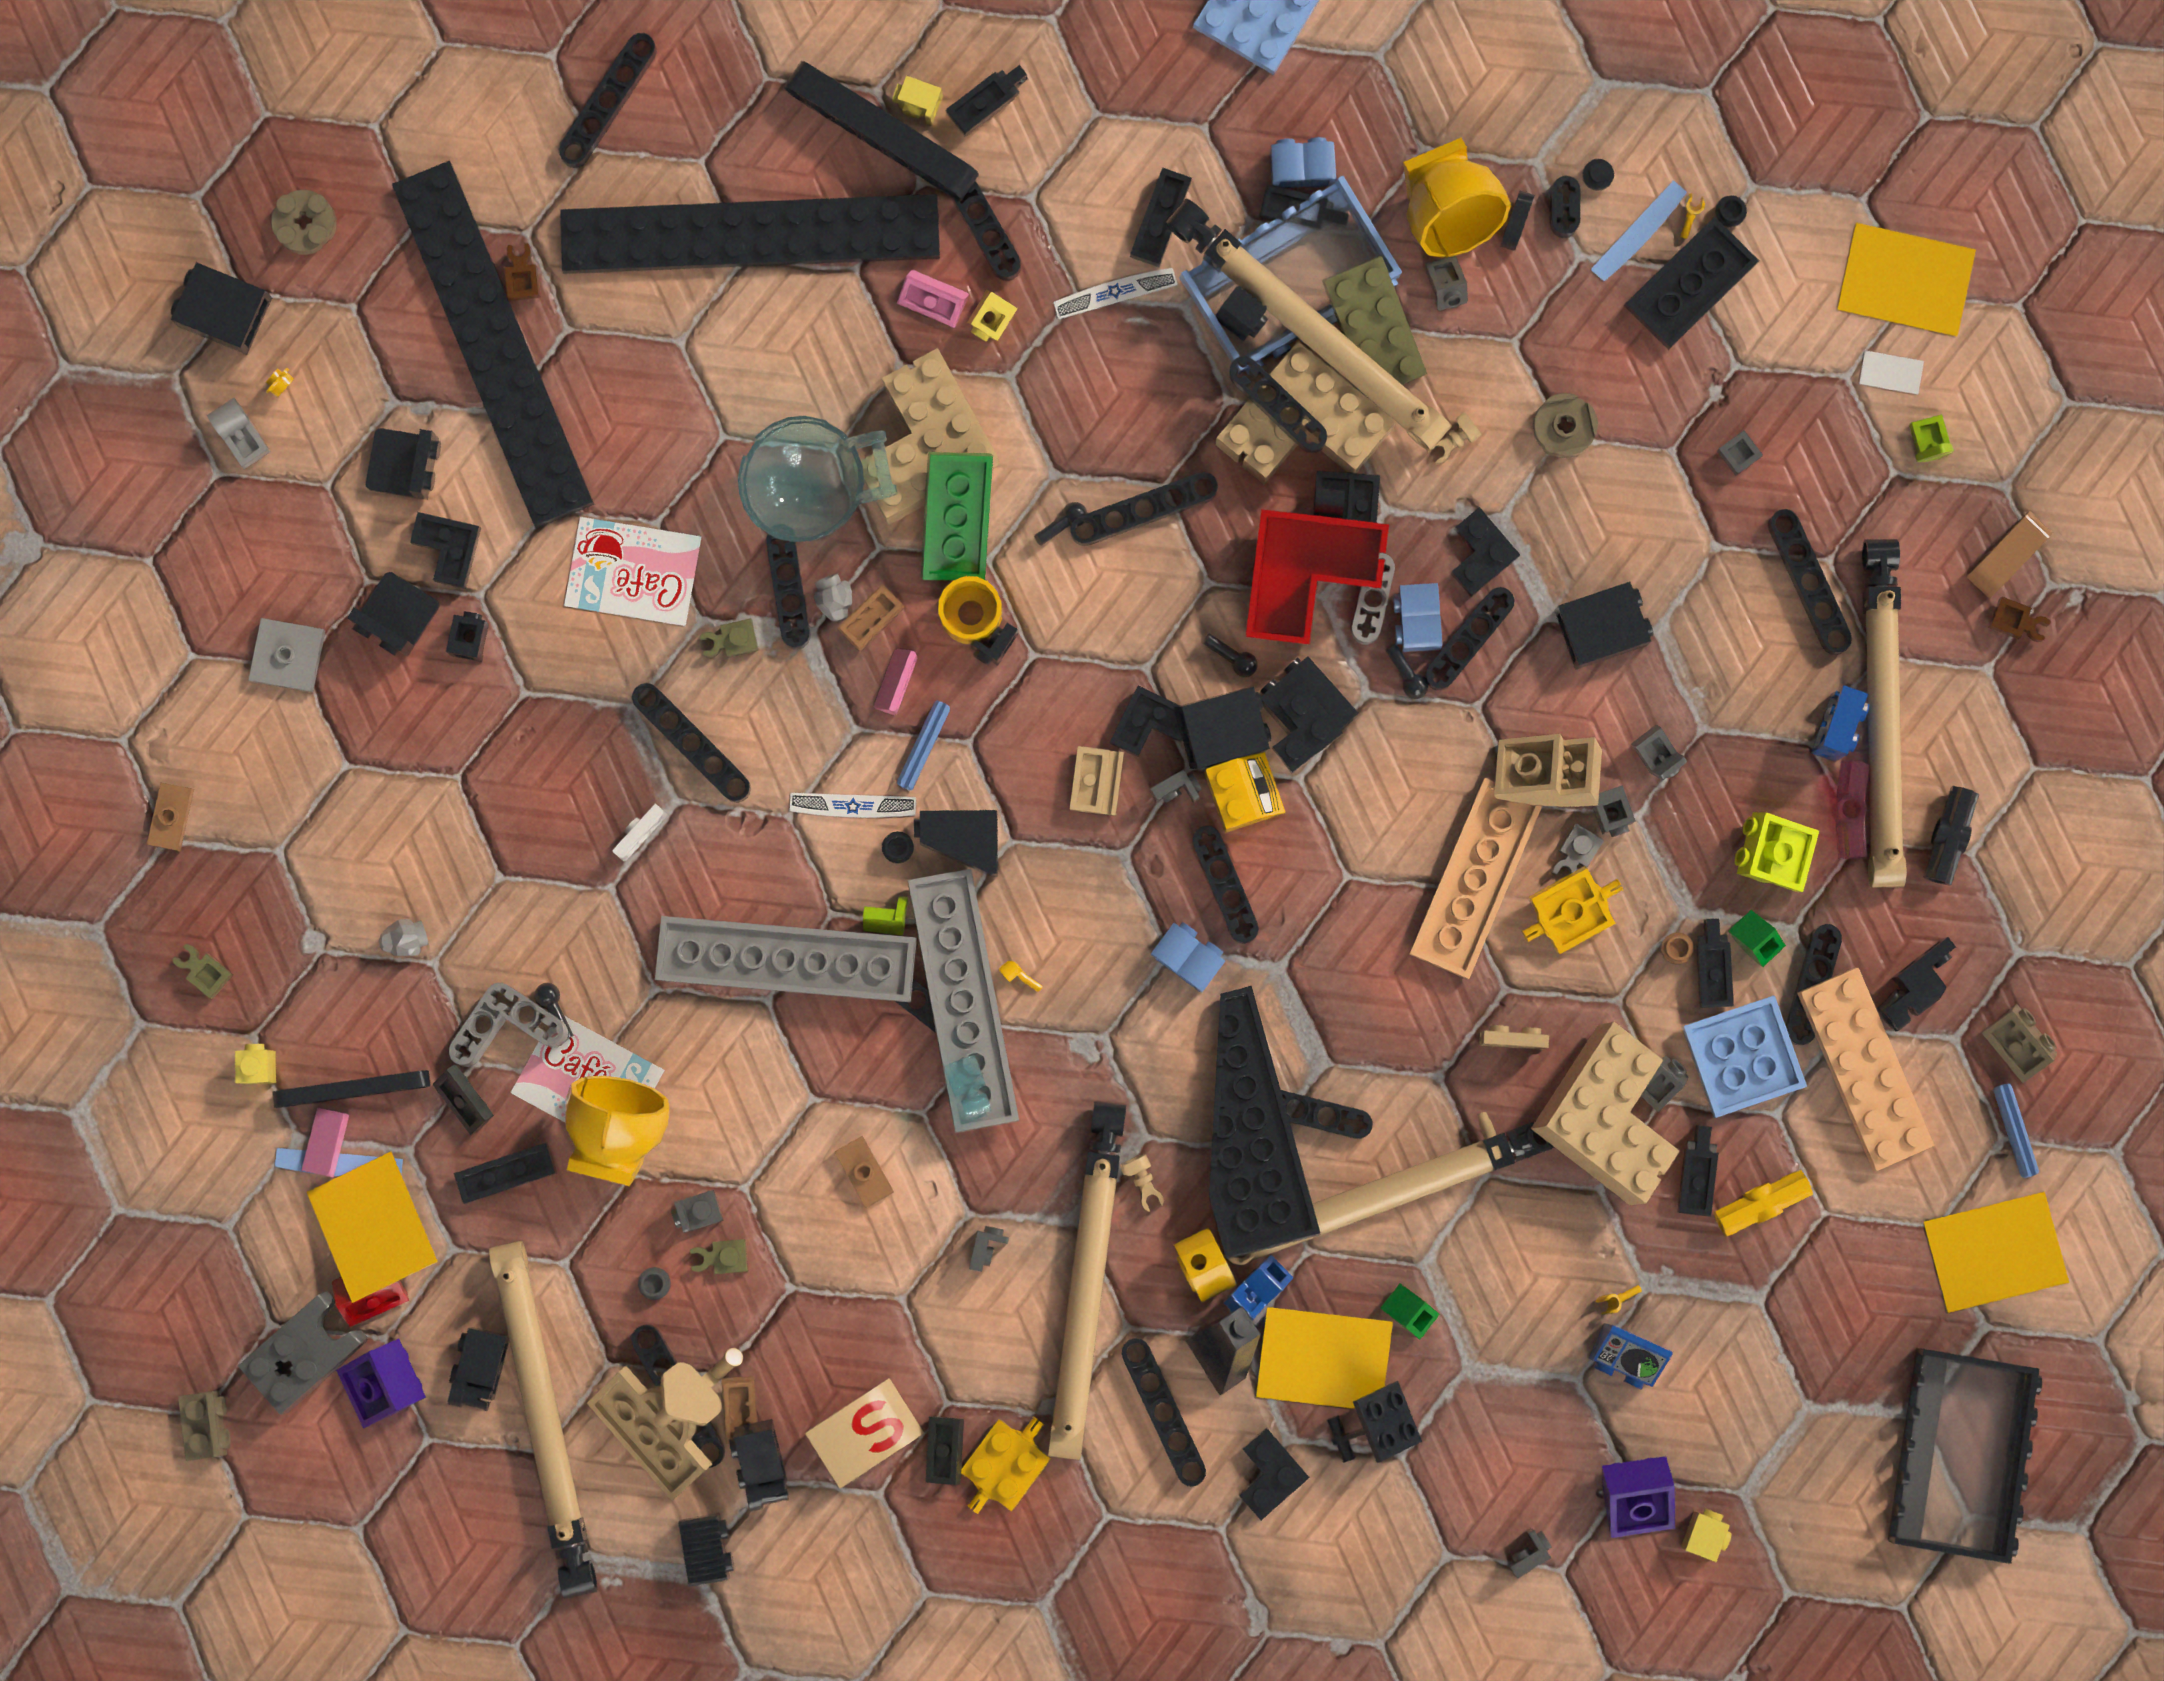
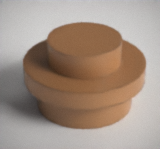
[1661,932,1694,965]

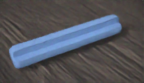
[897,701,950,791]
[1993,1084,2039,1178]

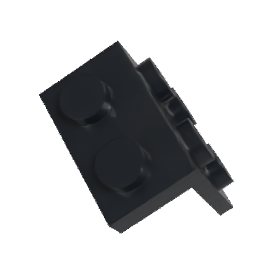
[365,428,441,500]
[347,572,440,657]

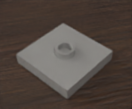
[249,618,325,693]

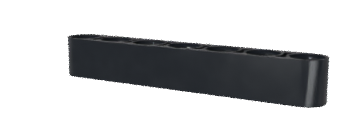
[783,61,979,201]

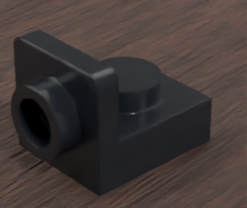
[970,622,1019,665]

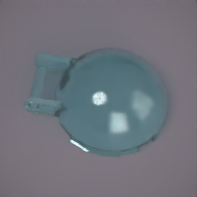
[738,416,898,543]

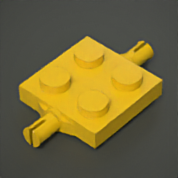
[1521,866,1623,954]
[961,1416,1051,1514]

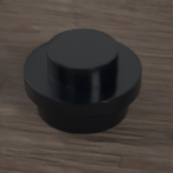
[1582,159,1614,191]
[1715,195,1747,227]
[882,831,914,864]

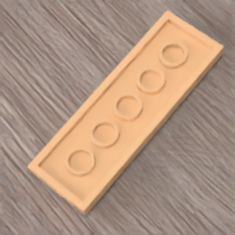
[1409,778,1542,980]
[1797,967,1934,1171]

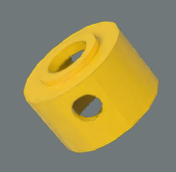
[938,576,1002,644]
[1174,1228,1237,1302]

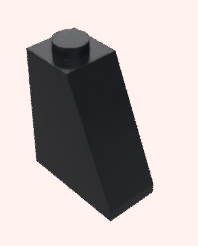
[914,810,998,877]
[1185,1306,1260,1395]

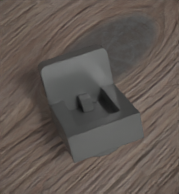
[1631,725,1687,780]

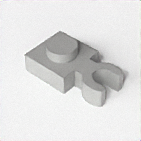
[1552,824,1604,875]

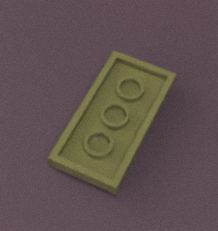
[1322,256,1427,398]

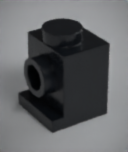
[446,611,489,662]

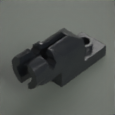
[1877,937,1956,1032]

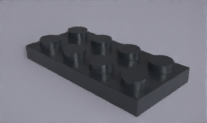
[1624,217,1759,350]

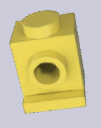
[892,76,943,126]
[967,290,1018,342]

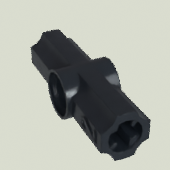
[1923,786,1979,886]

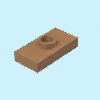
[837,584,905,652]
[147,782,194,852]
[835,1136,894,1208]
[721,1376,757,1444]

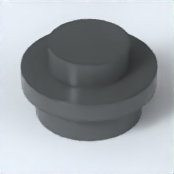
[638,1267,671,1300]

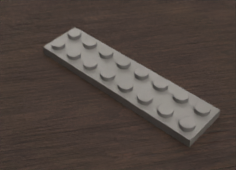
[908,869,1019,1133]
[655,916,917,1002]

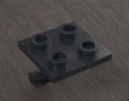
[1326,1381,1422,1463]

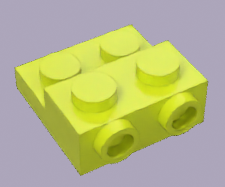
[1735,812,1819,892]

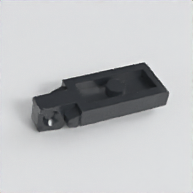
[946,65,1028,137]
[1259,185,1349,232]
[1696,918,1734,1008]
[1677,1125,1719,1217]

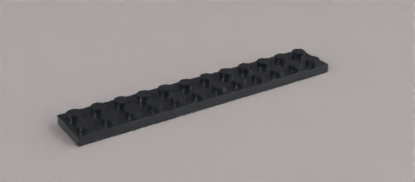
[392,160,595,529]
[560,194,940,274]

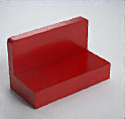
[332,1277,409,1327]

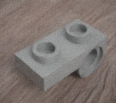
[207,398,271,469]

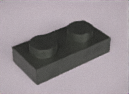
[432,1064,494,1135]
[925,1417,964,1485]

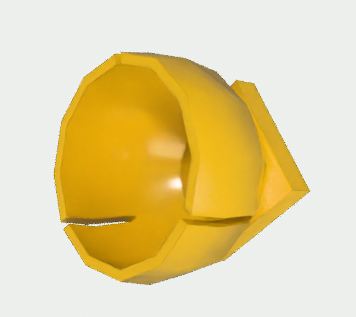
[1403,137,1511,258]
[565,1076,669,1186]

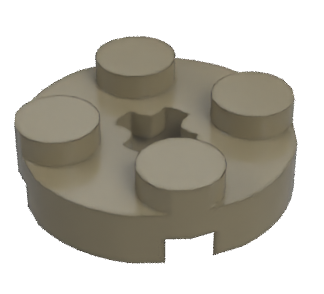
[271,190,337,255]
[1533,393,1598,458]

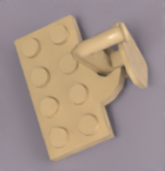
[587,1348,743,1501]

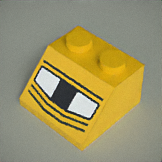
[1204,752,1285,833]

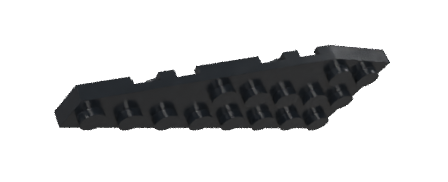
[1209,986,1321,1260]

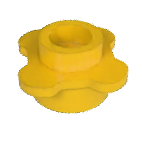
[265,368,294,397]

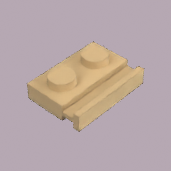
[1070,746,1124,816]
[1479,1025,1549,1050]

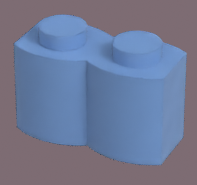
[1270,137,1336,189]
[1393,583,1442,652]
[1150,922,1225,993]

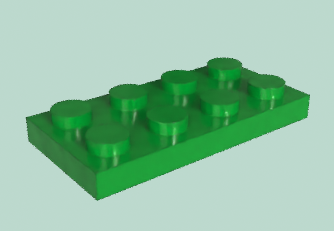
[920,452,993,580]

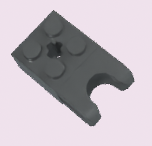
[238,1291,368,1415]

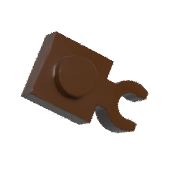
[504,243,541,301]
[1988,597,2051,642]

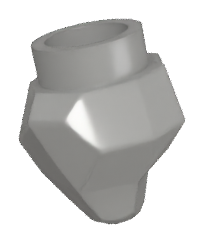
[814,573,852,622]
[379,919,428,956]

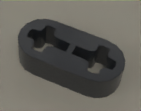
[1550,176,1581,238]
[1500,190,1535,251]

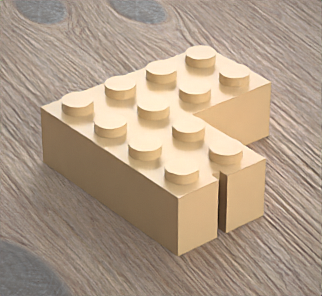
[1216,342,1396,485]
[856,348,999,525]
[1531,1022,1679,1205]

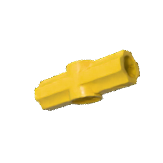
[1713,1170,1813,1237]

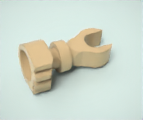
[1428,412,1481,464]
[1119,1154,1164,1212]

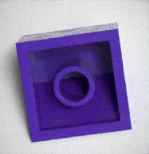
[336,1339,426,1429]
[1602,1456,1675,1538]

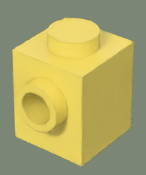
[235,1044,276,1085]
[1681,1508,1731,1562]

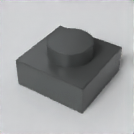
[1717,430,1763,476]

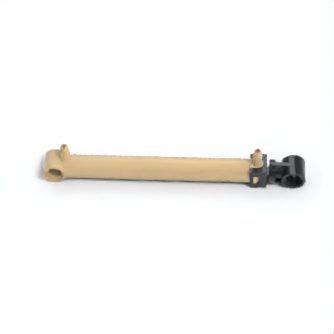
[1165,198,1451,451]
[1862,539,1907,888]
[1048,1101,1127,1460]
[1223,1112,1554,1265]
[489,1240,598,1599]

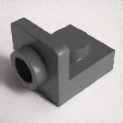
[1425,255,1468,311]
[1150,770,1202,803]
[1641,1056,1689,1112]
[671,1190,724,1233]
[969,1226,1009,1272]
[1508,1528,1552,1578]

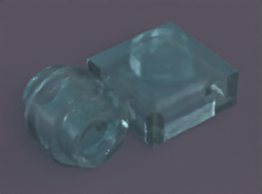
[944,1055,992,1120]

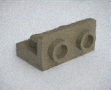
[1982,1004,2057,1083]
[178,1390,231,1461]

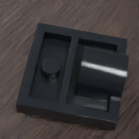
[1313,471,1380,523]

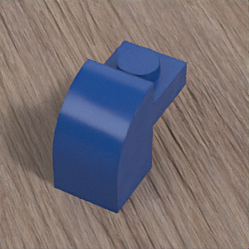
[1224,1255,1294,1321]

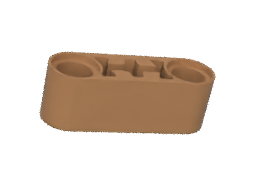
[1966,511,2053,599]

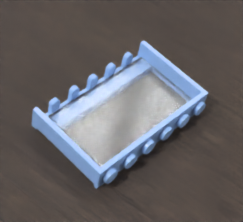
[1179,175,1402,375]

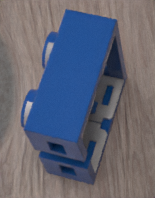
[1811,685,1870,762]

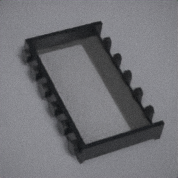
[1888,1348,2043,1564]

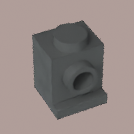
[1592,785,1636,837]

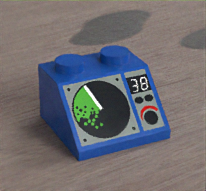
[1589,1323,1673,1390]

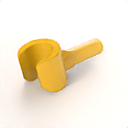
[1680,193,1705,239]
[999,960,1043,992]
[1596,1285,1642,1315]

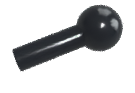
[1034,502,1087,546]
[1203,633,1258,677]
[1385,643,1428,699]
[534,983,574,1040]

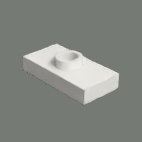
[612,804,667,861]

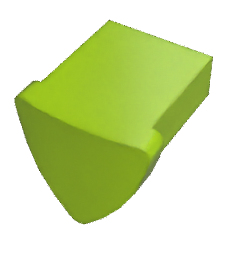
[1909,414,1954,462]
[863,896,908,936]

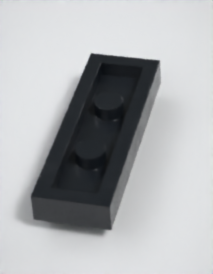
[1130,167,1192,268]
[453,1143,557,1204]

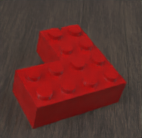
[1246,509,1389,645]

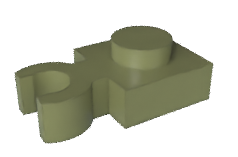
[700,618,759,658]
[172,944,234,999]
[690,1239,748,1274]

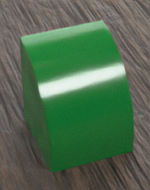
[1728,910,1786,967]
[1380,1283,1440,1340]

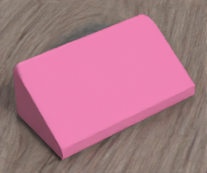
[897,270,969,328]
[874,649,918,716]
[301,1108,349,1178]

